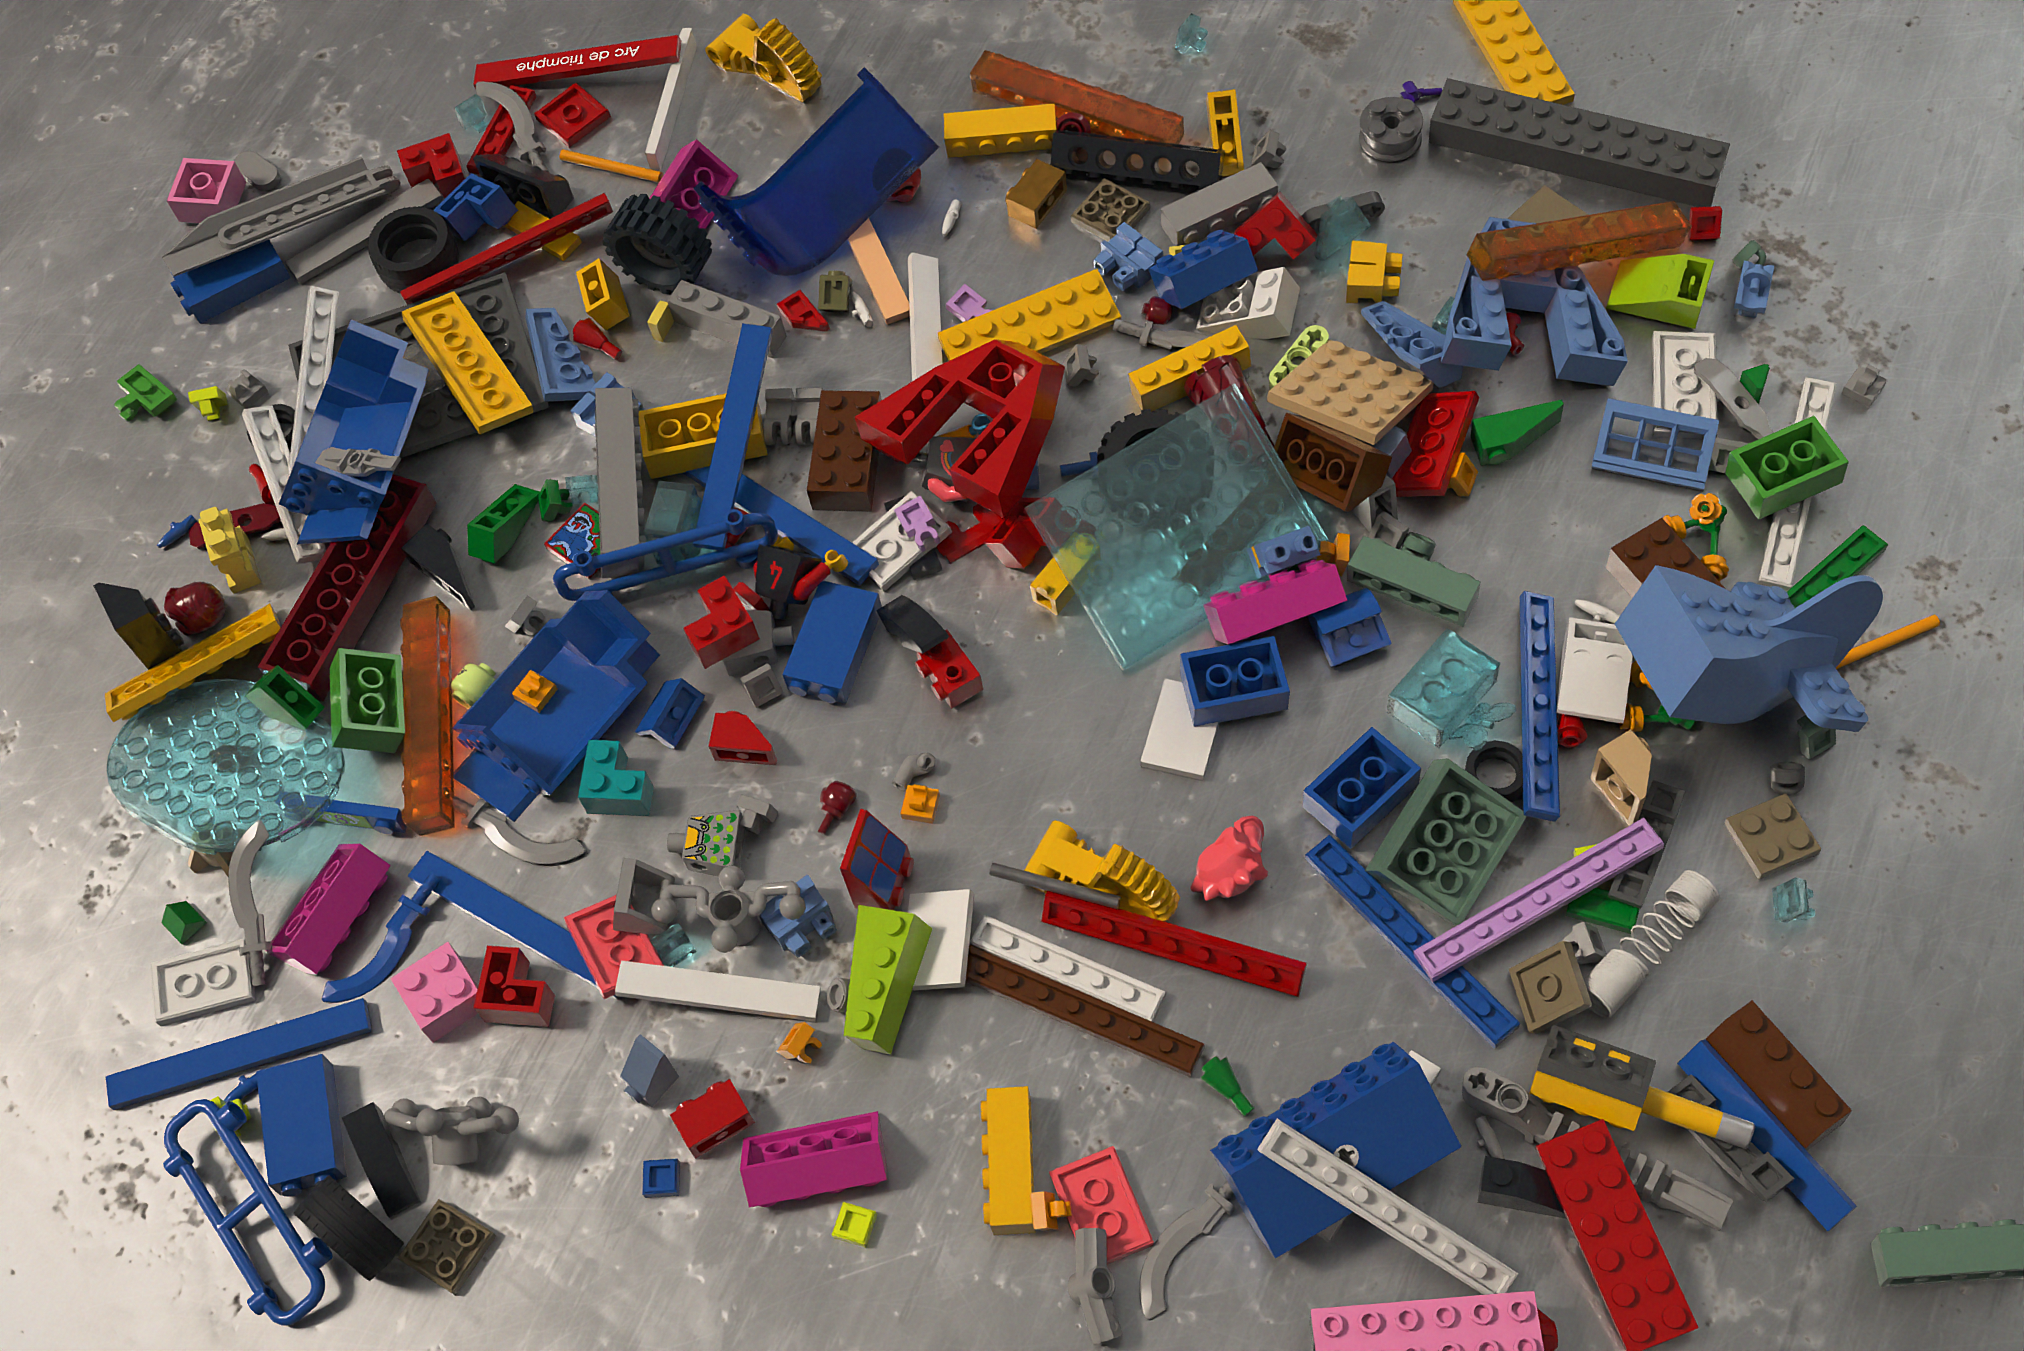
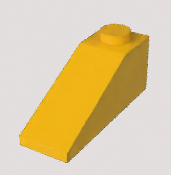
[1206,89,1244,177]

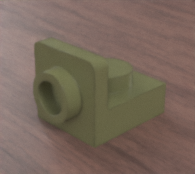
[818,271,853,312]

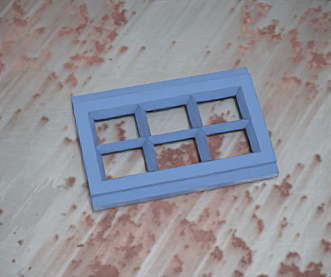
[1591,398,1719,491]

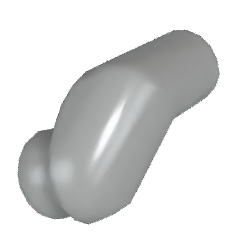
[892,753,936,791]

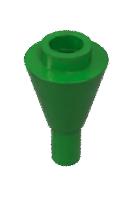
[1200,1056,1255,1117]

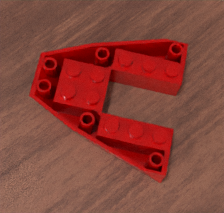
[854,339,1065,518]

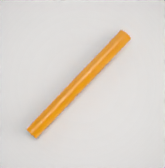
[559,149,663,183]
[1836,614,1940,669]

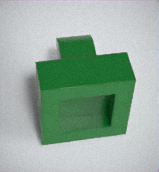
[538,479,573,521]

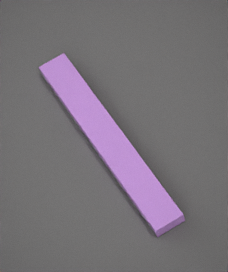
[1414,817,1664,983]

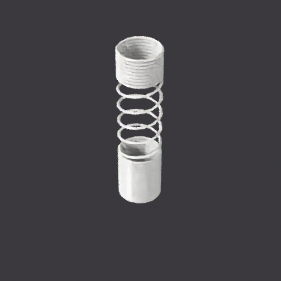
[1584,870,1720,1018]

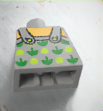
[667,810,745,877]

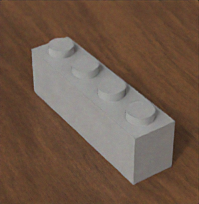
[1160,162,1278,246]
[667,280,787,358]

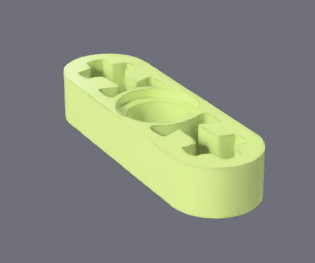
[1269,325,1329,390]

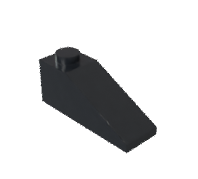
[401,524,475,610]
[1477,1156,1567,1219]

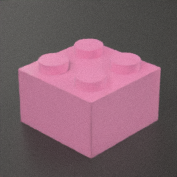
[167,158,246,223]
[390,942,478,1043]

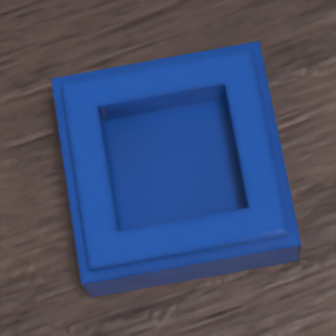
[642,1158,680,1198]

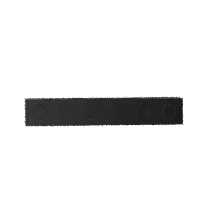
[1050,129,1225,190]

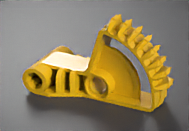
[705,14,822,102]
[1024,820,1180,921]

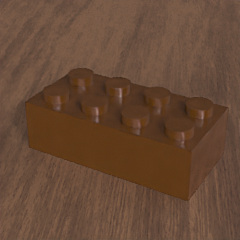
[807,390,882,512]
[1606,518,1726,598]

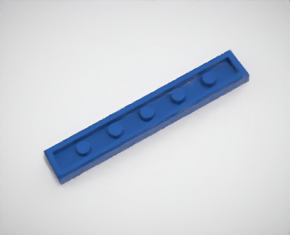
[1677,1039,1857,1231]

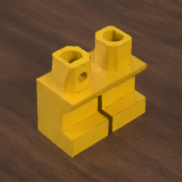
[1346,240,1403,303]

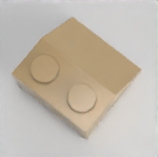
[1590,729,1652,826]

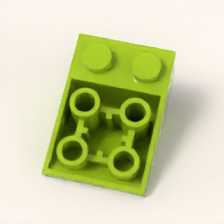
[1606,254,1715,329]

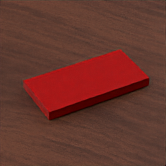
[1390,391,1480,497]

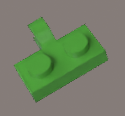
[114,364,177,422]

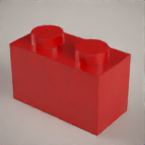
[670,1079,755,1159]

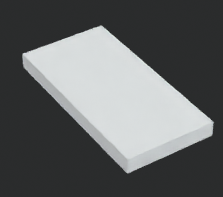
[1652,331,1718,439]

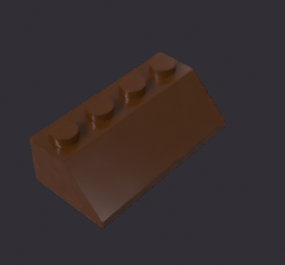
[1266,413,1393,512]
[1706,1000,1852,1151]

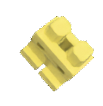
[198,507,262,594]

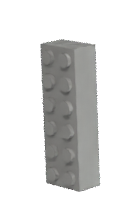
[595,388,645,578]

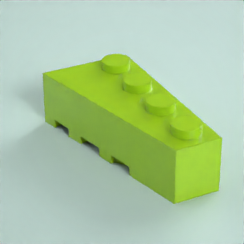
[843,905,932,1055]

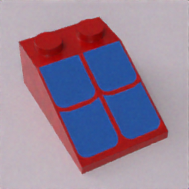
[840,809,914,910]

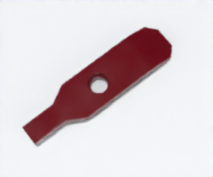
[189,503,281,549]

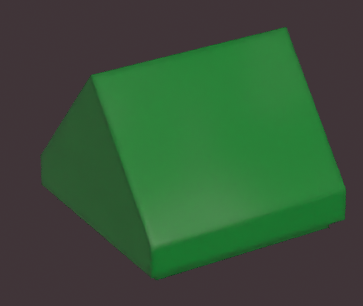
[1740,364,1770,404]
[161,901,207,944]

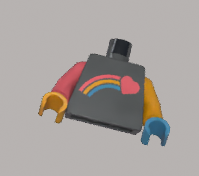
[906,414,990,502]

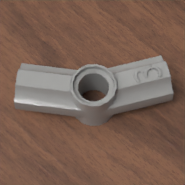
[1067,1228,1123,1344]

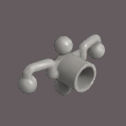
[651,865,806,953]
[384,1097,519,1165]

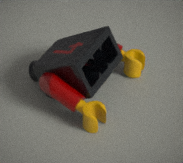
[753,536,848,620]

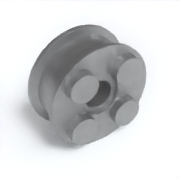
[1359,97,1423,162]

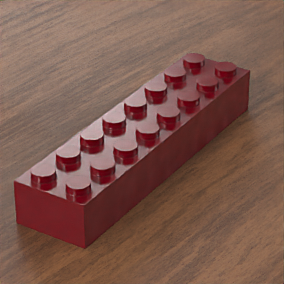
[258,474,437,702]

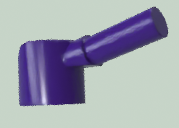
[1400,81,1442,103]

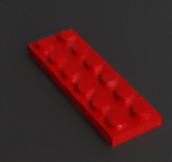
[1535,1119,1699,1351]

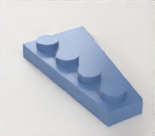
[525,308,596,402]

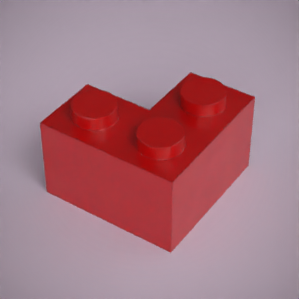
[397,133,466,199]
[1234,191,1318,260]
[985,497,1077,569]
[683,575,760,669]
[474,945,555,1027]

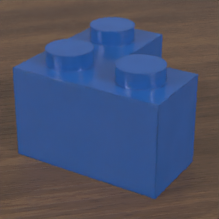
[434,173,518,241]

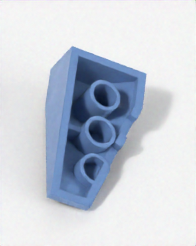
[1361,301,1463,388]

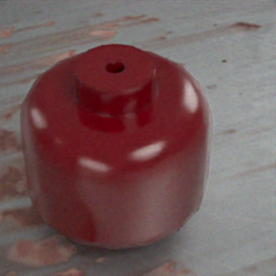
[1142,296,1173,325]

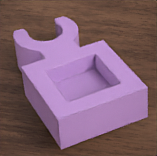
[946,284,992,322]
[894,495,940,552]

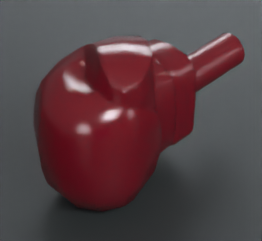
[817,781,857,835]

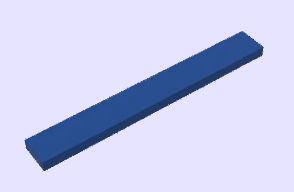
[693,323,773,551]
[683,466,879,586]
[1520,591,1560,822]
[1305,834,1520,1049]
[408,851,618,999]
[105,998,372,1110]

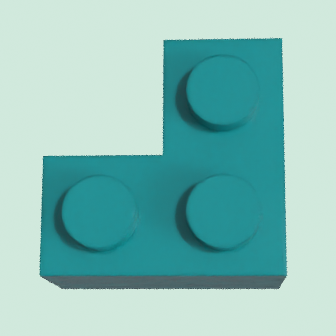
[578,740,654,816]

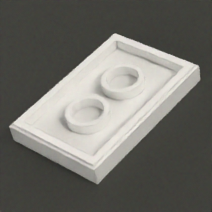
[852,491,952,592]
[1140,679,1219,780]
[908,889,975,991]
[151,938,256,1026]

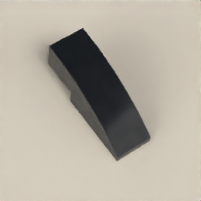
[876,595,949,653]
[342,1102,421,1218]

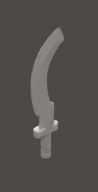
[476,81,549,173]
[1113,319,1250,379]
[443,793,585,864]
[228,820,272,986]
[1139,1181,1236,1320]

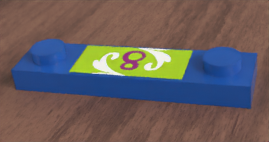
[276,793,409,834]

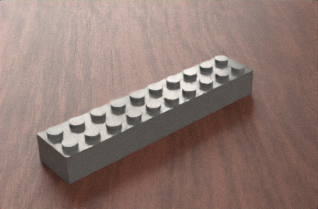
[1428,78,1730,207]

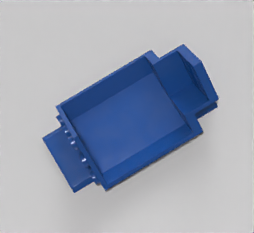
[279,319,429,545]
[450,590,660,822]

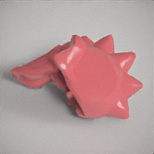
[1190,816,1268,901]

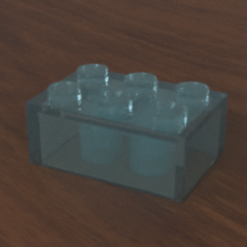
[1387,628,1500,748]

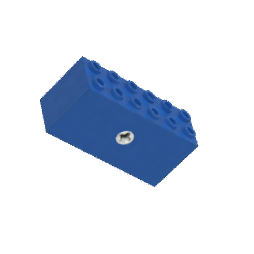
[1210,1042,1462,1259]

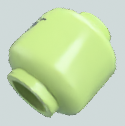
[451,663,496,709]

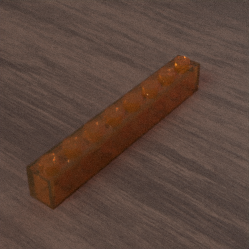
[970,50,1184,144]
[1466,201,1692,281]
[400,596,455,836]

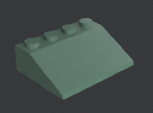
[1365,758,1527,926]

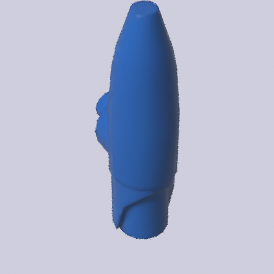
[157,515,197,548]
[224,1069,263,1103]

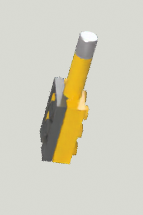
[1529,1025,1755,1149]

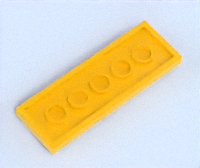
[1453,0,1575,105]
[937,269,1121,361]
[402,291,533,434]
[105,604,281,722]

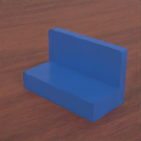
[635,678,705,748]

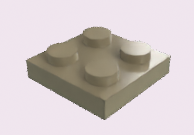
[1724,793,1821,879]
[1509,941,1592,1034]

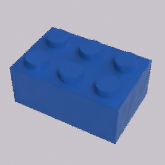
[1148,230,1258,309]
[1180,636,1290,727]
[1303,727,1421,849]

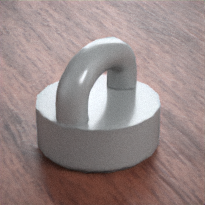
[827,978,850,1012]

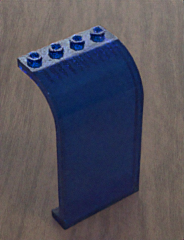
[693,67,939,276]

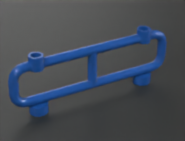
[553,509,778,601]
[163,1099,333,1326]

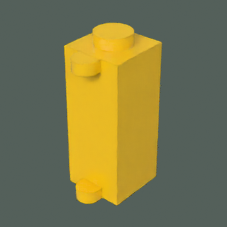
[1030,532,1101,615]

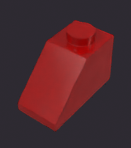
[708,711,777,765]

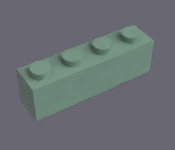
[1347,535,1481,627]
[1870,1219,2024,1287]

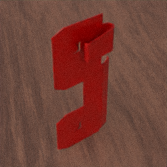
[936,504,1003,564]

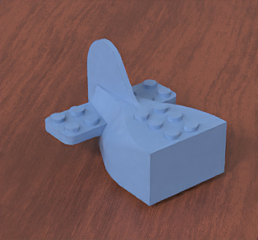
[1614,565,1883,732]

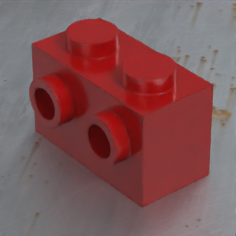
[915,630,984,709]

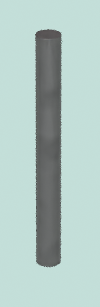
[989,862,1121,909]

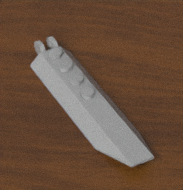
[162,157,401,277]

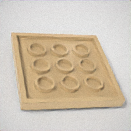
[1267,340,1434,445]

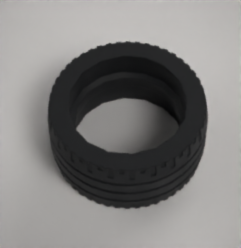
[368,206,459,294]
[294,1175,404,1281]

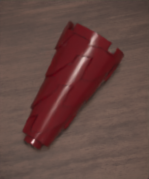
[1184,355,1275,470]

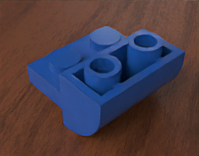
[1307,588,1392,668]

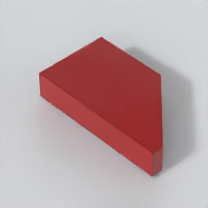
[776,290,830,331]

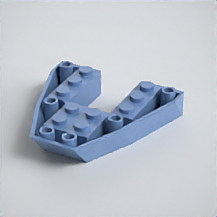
[1441,217,1628,386]

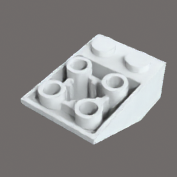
[1197,267,1300,340]
[1557,617,1633,723]

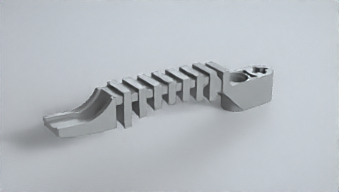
[1462,1067,1734,1231]

